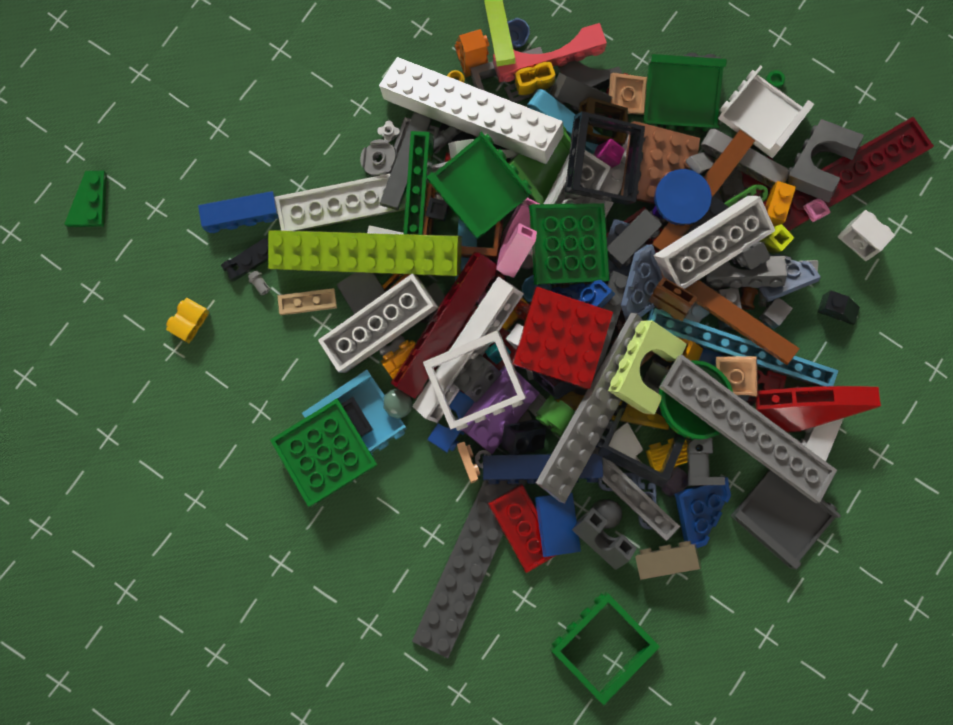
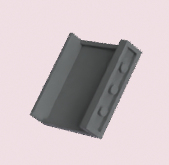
[730,469,841,570]

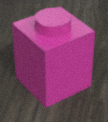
[594,139,625,169]

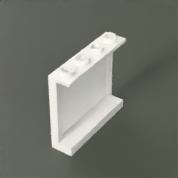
[718,65,814,158]

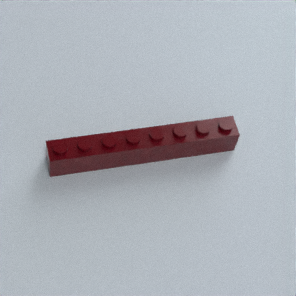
[391,252,497,399]

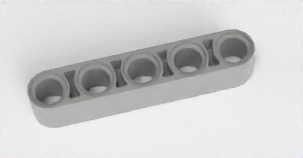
[701,129,789,188]

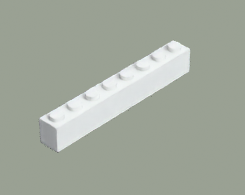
[412,277,524,423]

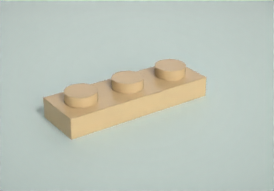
[277,288,337,315]

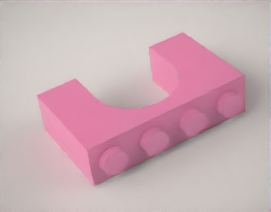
[496,198,539,278]

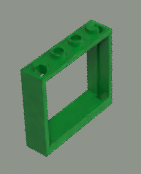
[551,592,660,705]

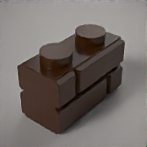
[649,277,698,322]

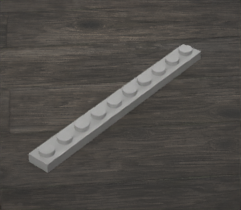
[528,394,680,541]

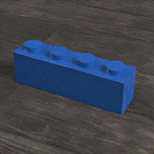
[198,191,279,233]

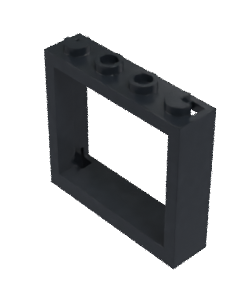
[565,111,646,205]
[597,400,686,487]

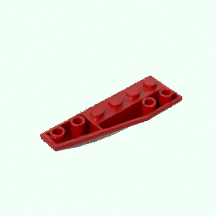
[755,386,881,432]

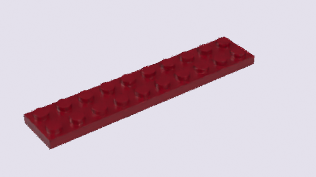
[763,116,934,231]

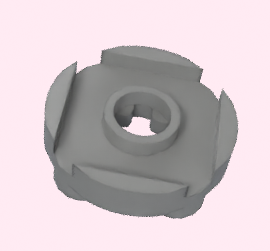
[360,139,398,177]

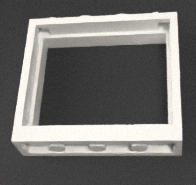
[423,331,527,431]

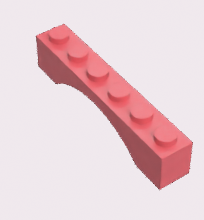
[493,23,607,82]

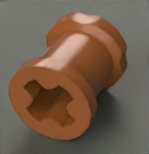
[740,287,758,310]

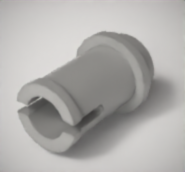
[248,271,271,296]

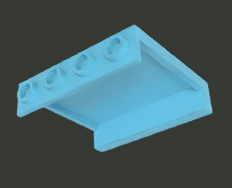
[302,370,407,456]

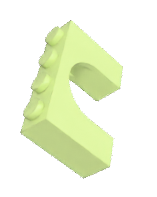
[608,321,687,414]

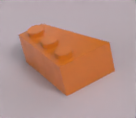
[454,29,489,78]

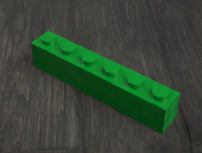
[403,131,434,235]

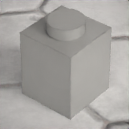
[759,298,793,329]

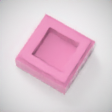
[803,198,831,223]

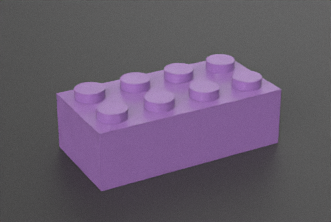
[461,365,540,454]

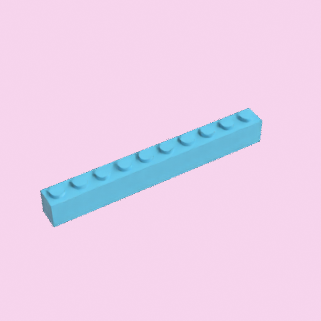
[646,308,838,387]

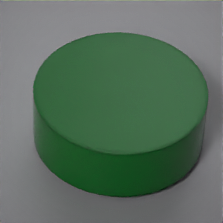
[765,70,785,89]

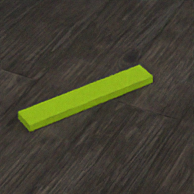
[484,0,516,67]

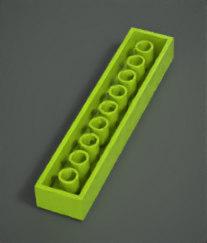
[268,230,462,276]

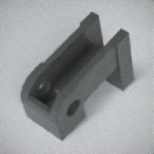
[687,438,725,486]

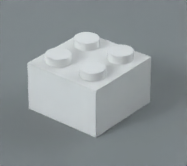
[837,210,895,261]

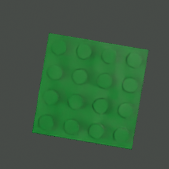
[529,203,609,285]
[270,398,378,507]

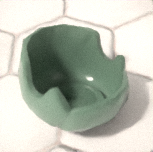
[383,389,412,419]

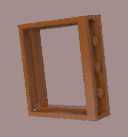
[423,183,503,260]

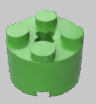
[535,395,576,437]

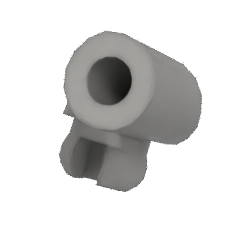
[380,335,405,355]

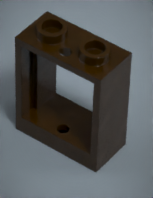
[579,97,628,146]

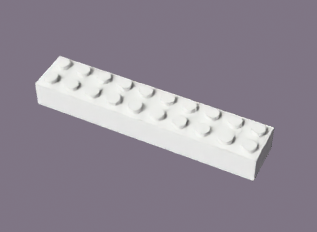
[379,58,564,164]

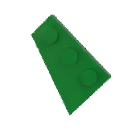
[64,170,107,227]

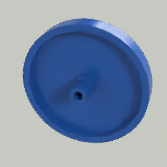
[654,169,712,226]

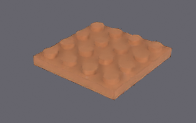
[621,121,700,204]

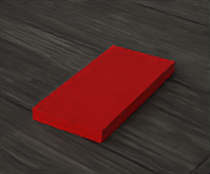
[487,484,556,573]

